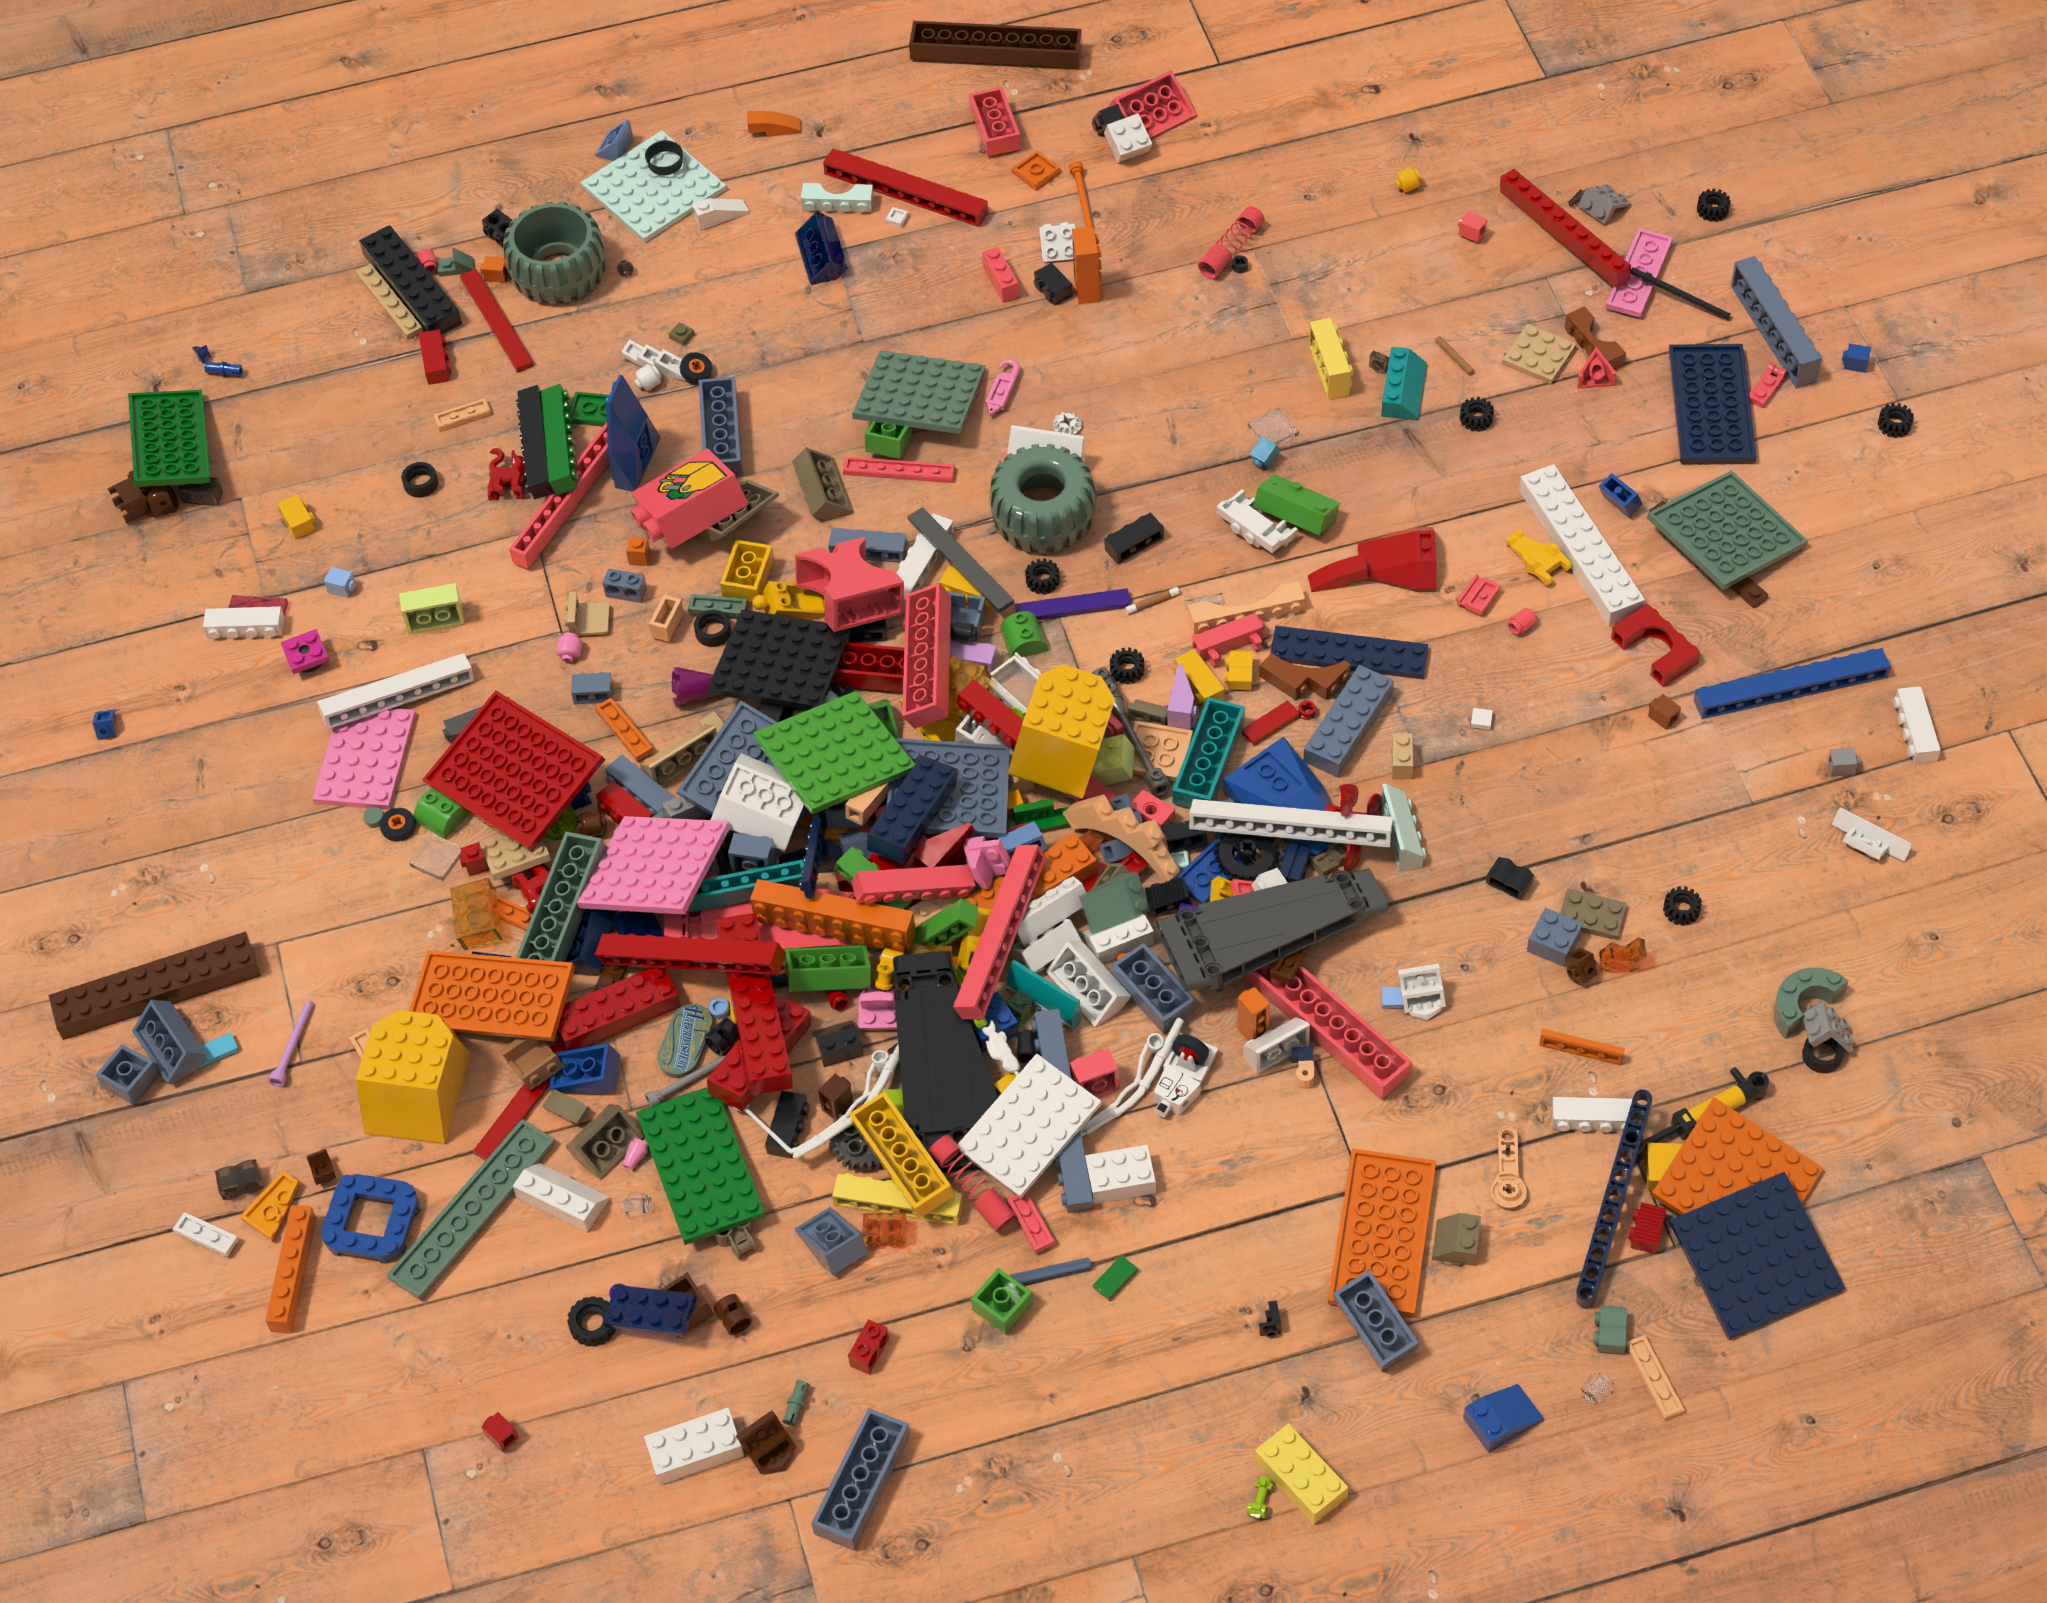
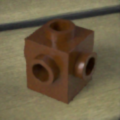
[1565,948,1598,983]

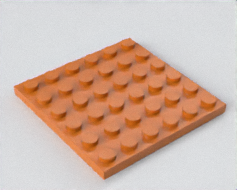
[1650,1097,1823,1215]

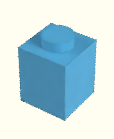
[1249,436,1280,469]

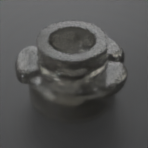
[617,260,634,277]

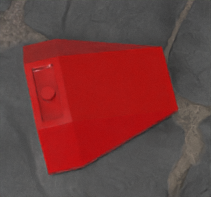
[1358,527,1436,590]

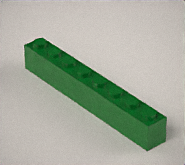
[540,384,579,496]

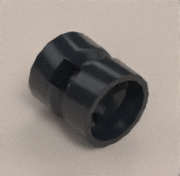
[703,1017,739,1056]

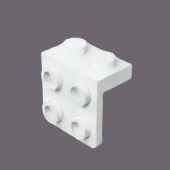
[1039,222,1075,262]

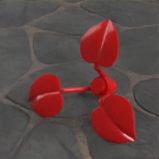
[1324,784,1381,872]

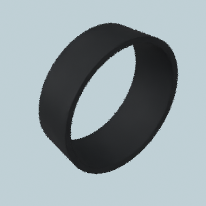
[645,140,683,175]

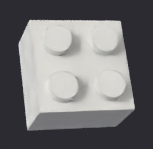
[1104,113,1152,163]

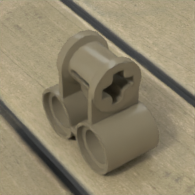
[714,1222,757,1259]

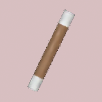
[1125,587,1180,614]

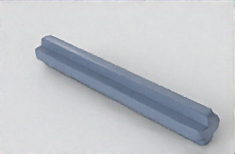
[1009,1257,1091,1285]

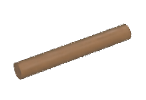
[1435,336,1475,375]

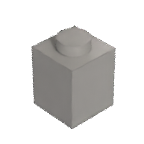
[1827,748,1860,777]

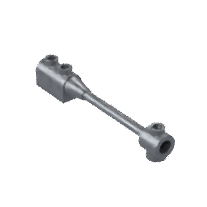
[1092,667,1170,796]

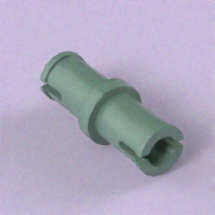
[782,1380,810,1426]

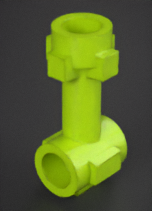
[1247,1476,1273,1519]

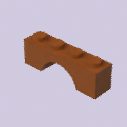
[1565,306,1626,370]

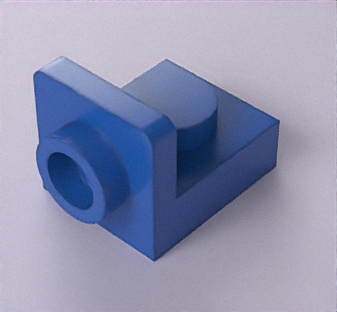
[93,709,116,739]

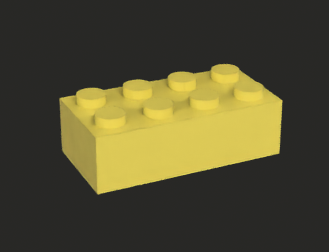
[1309,318,1353,400]
[1255,1423,1348,1525]

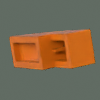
[747,111,801,137]

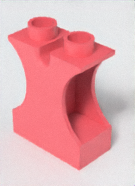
[795,537,904,632]

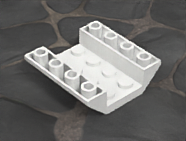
[710,753,804,852]

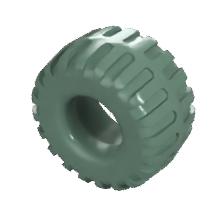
[503,202,606,305]
[989,444,1096,554]

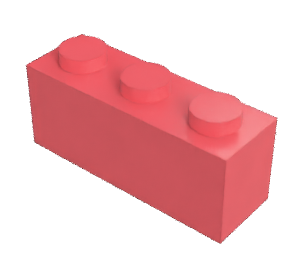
[982,247,1019,303]

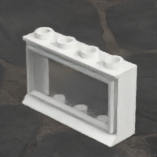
[981,653,1041,713]

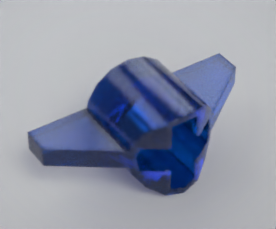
[192,345,211,363]

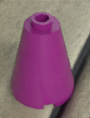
[672,667,719,706]

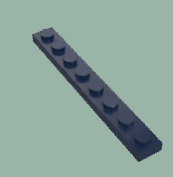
[799,809,827,899]

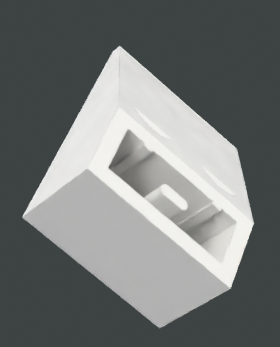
[955,713,1014,762]

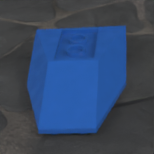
[605,375,661,492]
[1223,736,1335,856]

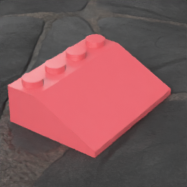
[1109,70,1197,138]

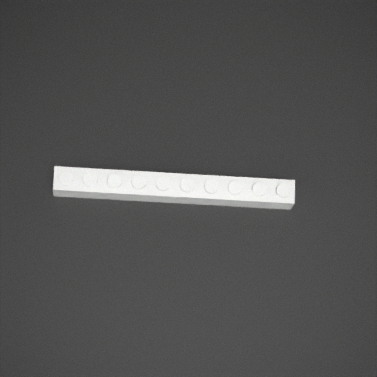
[1189,799,1393,847]

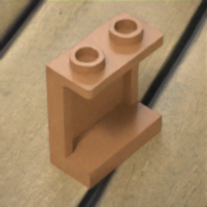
[500,1038,564,1091]

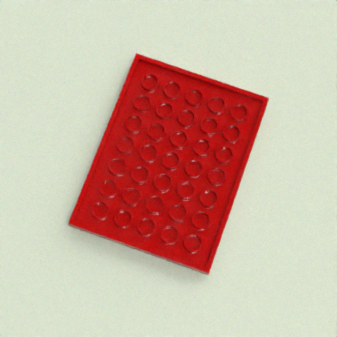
[422,690,605,852]

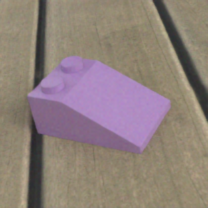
[1167,663,1197,730]

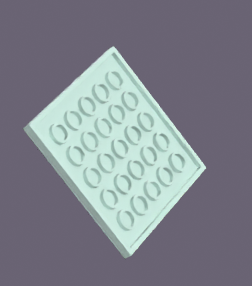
[580,131,727,243]

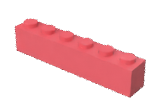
[851,865,976,904]

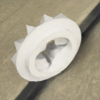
[1052,411,1082,435]

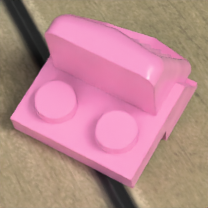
[963,836,1011,890]
[858,986,897,1031]

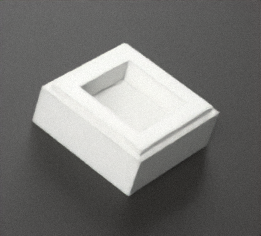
[885,207,909,228]
[1471,708,1493,730]

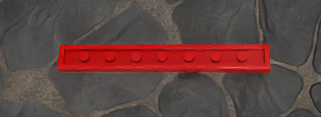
[460,269,534,372]
[473,1038,565,1160]

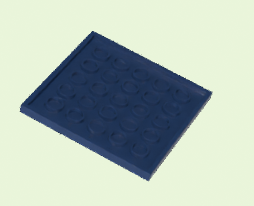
[1669,1171,1845,1340]

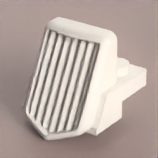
[1398,963,1446,1020]

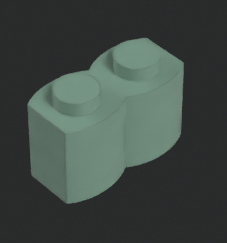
[1593,1305,1627,1354]

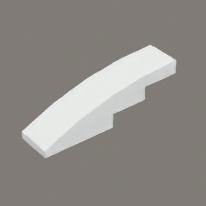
[620,339,694,381]

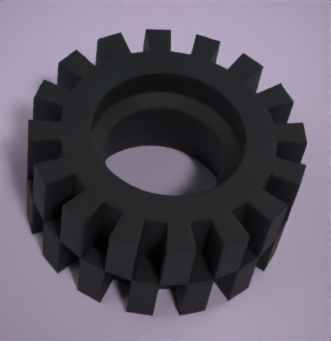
[1697,189,1731,222]
[1460,397,1494,432]
[1878,403,1914,438]
[1025,558,1060,595]
[1110,647,1144,684]
[1663,886,1702,926]

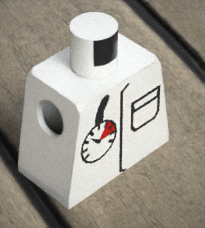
[1154,1065,1201,1118]

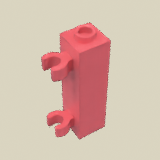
[1192,613,1265,667]

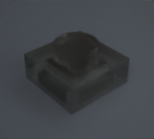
[1369,350,1389,374]

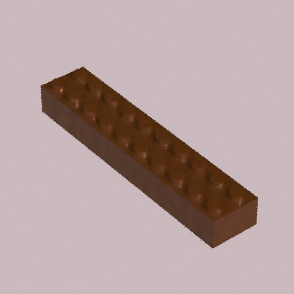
[909,21,1083,68]
[48,931,261,1040]

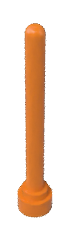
[1069,161,1093,227]

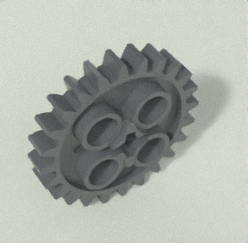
[829,1107,879,1172]

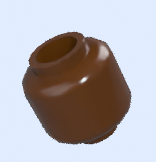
[577,810,607,837]

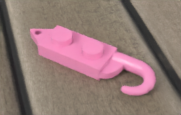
[985,360,1020,416]

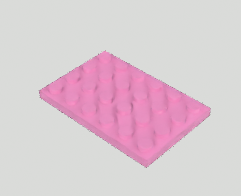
[313,708,416,810]

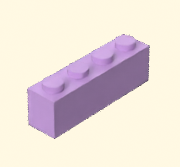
[949,638,997,675]

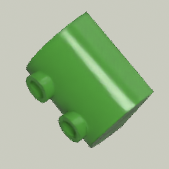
[1000,611,1048,658]
[414,788,470,839]

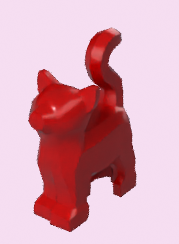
[487,448,526,500]
[510,863,550,913]

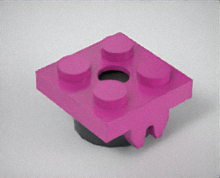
[280,629,330,674]

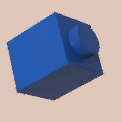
[1842,343,1871,373]

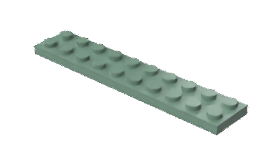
[386,1119,555,1300]

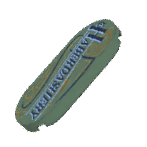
[657,1004,713,1078]

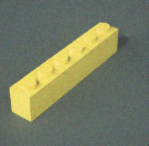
[832,1173,963,1226]

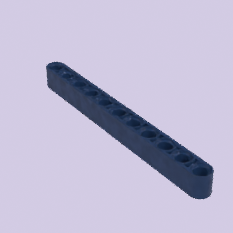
[1576,1089,1652,1309]

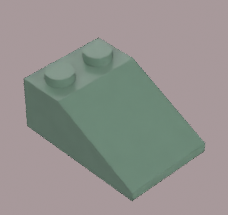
[1079,872,1150,934]

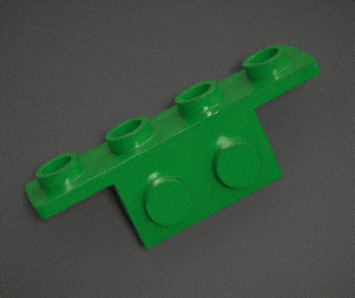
[1006,799,1070,831]

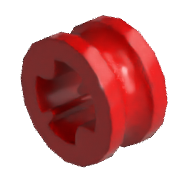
[1298,700,1316,720]

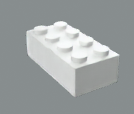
[644,1408,744,1486]

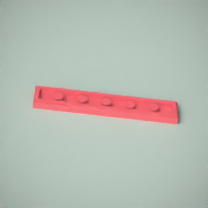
[843,456,955,483]

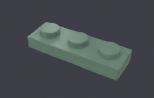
[688,594,748,618]

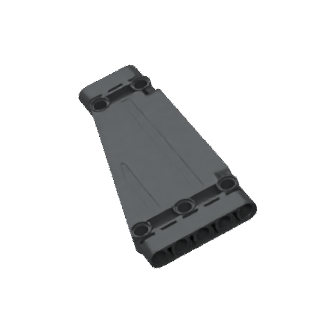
[1156,868,1388,992]

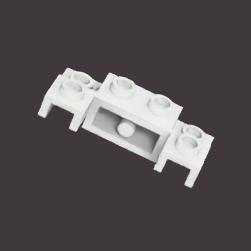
[1216,489,1298,553]

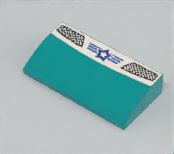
[1006,960,1081,1033]

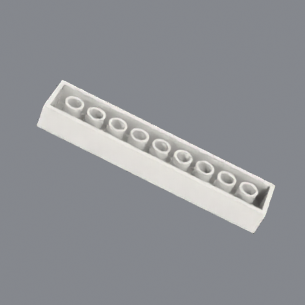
[1519,464,1645,626]

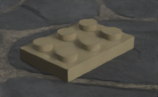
[1560,888,1627,940]

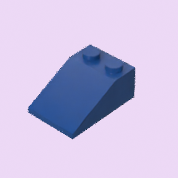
[549,1043,621,1094]
[1463,1384,1544,1453]

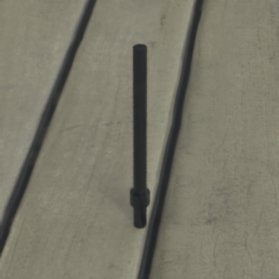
[1631,267,1731,320]

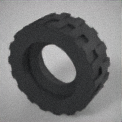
[567,1296,617,1347]

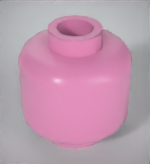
[556,633,582,662]

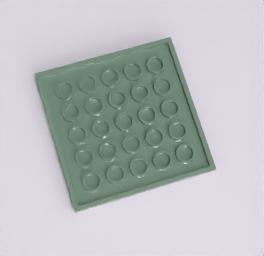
[852,351,986,434]
[1647,470,1808,590]

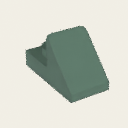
[437,248,474,277]

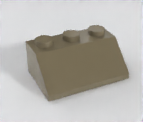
[565,1104,644,1179]

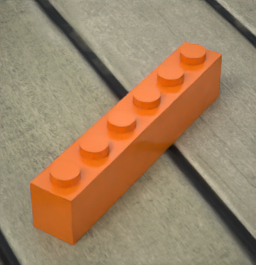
[265,1205,317,1333]

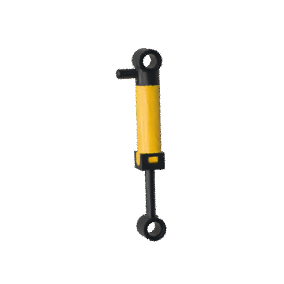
[1622,1067,1769,1164]

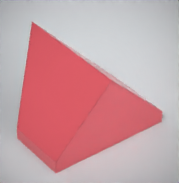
[1577,347,1616,389]

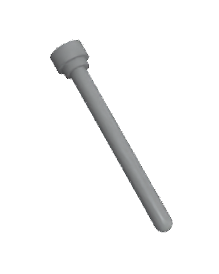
[645,1053,728,1107]

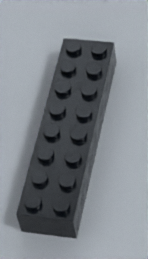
[359,225,462,335]

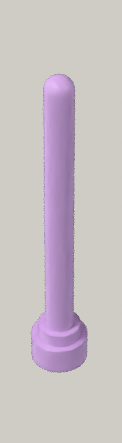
[268,1001,313,1087]

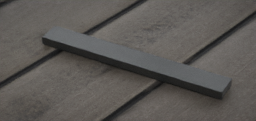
[908,507,1014,613]

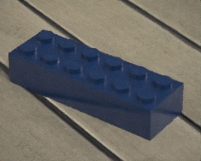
[867,755,957,864]

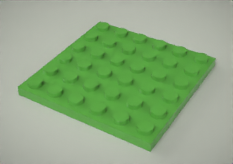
[753,691,915,814]

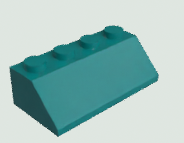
[1381,347,1427,420]

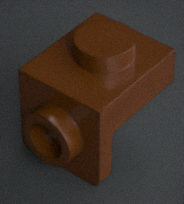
[306,1149,336,1185]

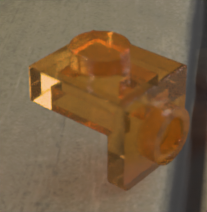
[1079,829,1112,854]

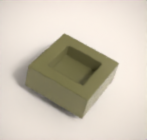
[669,322,694,346]

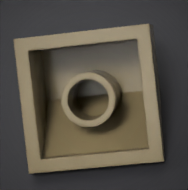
[1432,1213,1481,1266]

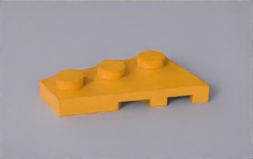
[240,1171,300,1242]

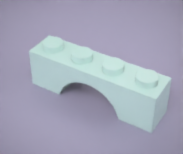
[801,183,874,212]

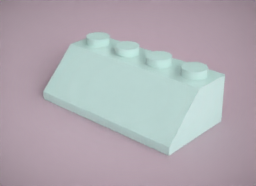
[1381,784,1426,872]

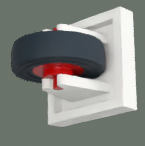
[1163,1033,1218,1084]

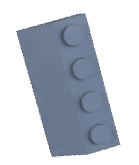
[132,1000,206,1084]

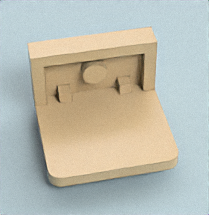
[564,592,610,636]

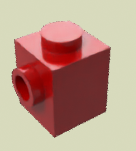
[459,842,488,877]
[481,1412,519,1452]

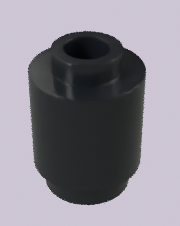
[950,621,977,643]

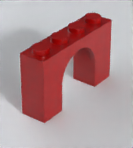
[1611,604,1700,687]

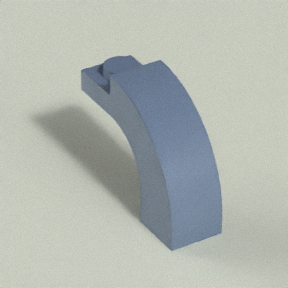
[1099,793,1142,864]

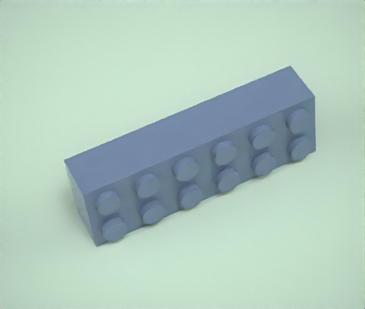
[698,376,743,475]
[1303,665,1394,778]
[811,1408,910,1550]

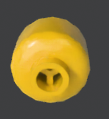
[1394,167,1422,193]

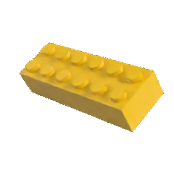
[849,1091,955,1219]

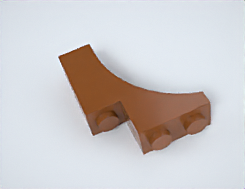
[1259,653,1351,700]

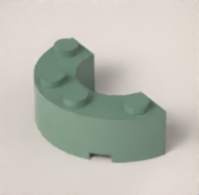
[1774,968,1849,1039]

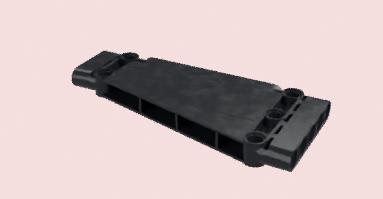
[893,951,998,1173]

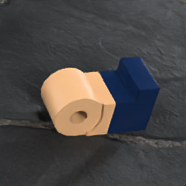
[1291,1046,1314,1089]

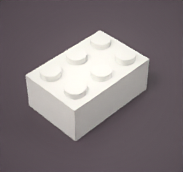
[1085,1145,1156,1204]

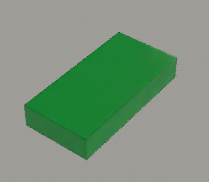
[1093,1255,1138,1301]

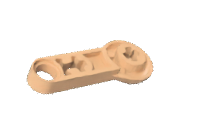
[1491,1126,1527,1209]

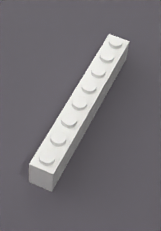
[317,653,474,730]

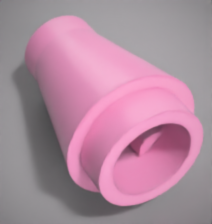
[622,1138,649,1171]

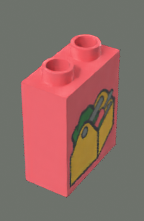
[630,448,749,549]

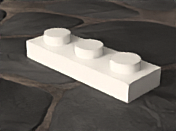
[173,1212,239,1257]

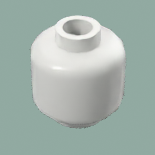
[634,364,662,391]

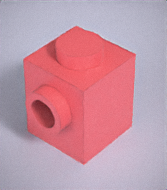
[1458,211,1487,243]

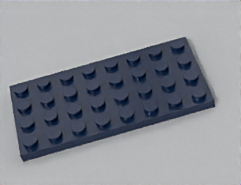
[1668,344,1756,463]

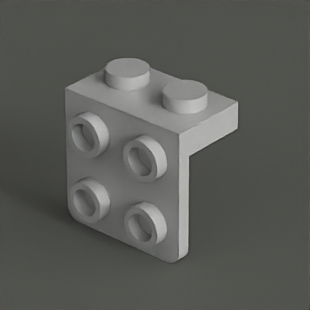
[1578,184,1630,224]
[1803,1001,1854,1053]

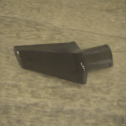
[1568,189,1586,206]

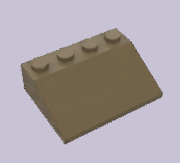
[697,479,779,543]

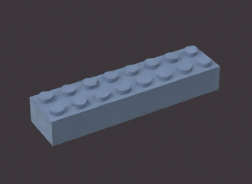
[1731,256,1822,389]

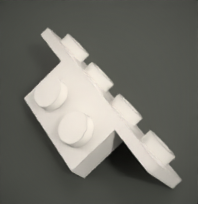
[1832,808,1912,861]

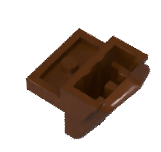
[736,1410,797,1474]

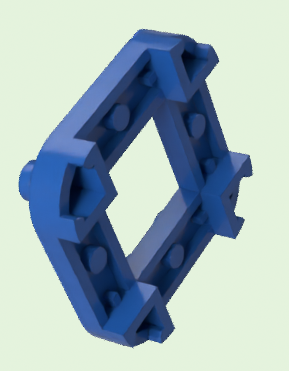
[321,1174,419,1264]

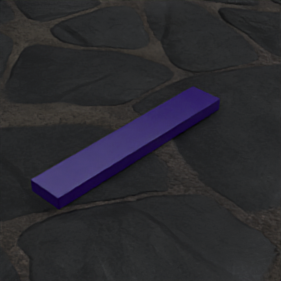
[1015,588,1131,620]

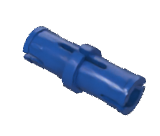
[204,361,243,376]

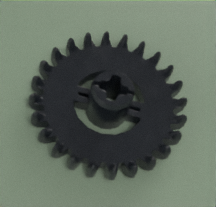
[1214,832,1280,881]

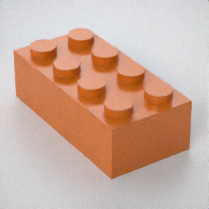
[1072,226,1103,304]

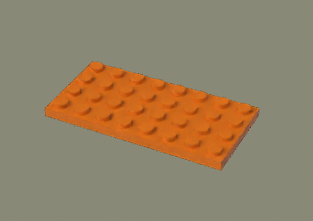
[409,950,576,1041]
[1328,1148,1436,1317]

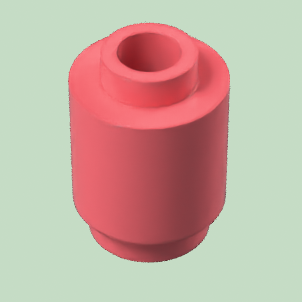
[416,248,438,275]
[1508,608,1536,635]

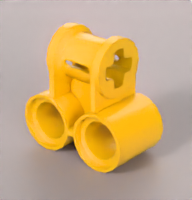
[875,948,906,990]

